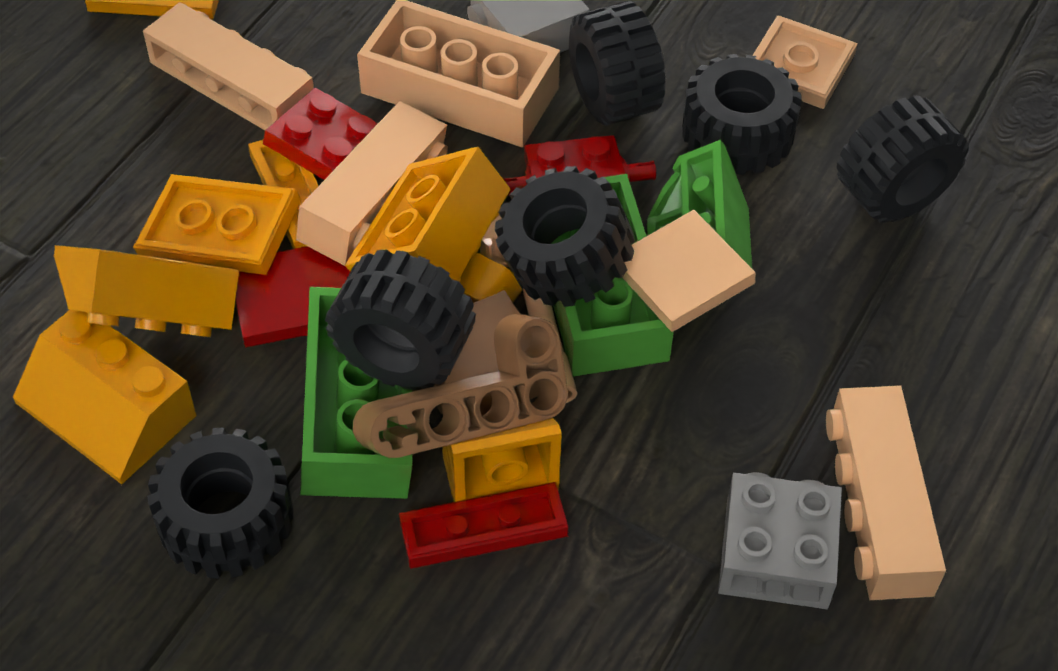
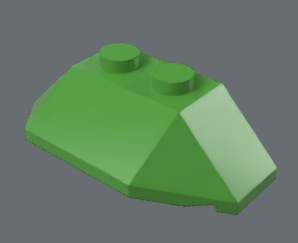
[647,140,752,268]

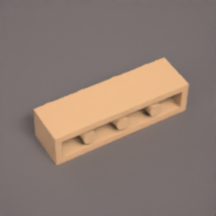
[143,2,314,130]
[296,101,448,266]
[826,386,946,600]

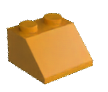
[442,418,562,502]

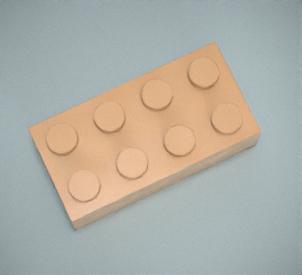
[357,0,560,148]

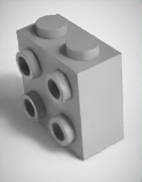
[467,0,590,53]
[718,472,842,609]

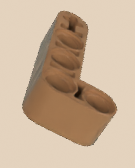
[353,314,568,458]

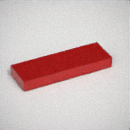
[399,482,568,569]

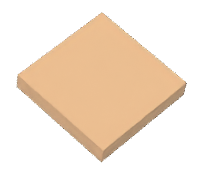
[753,15,858,109]
[622,210,756,332]

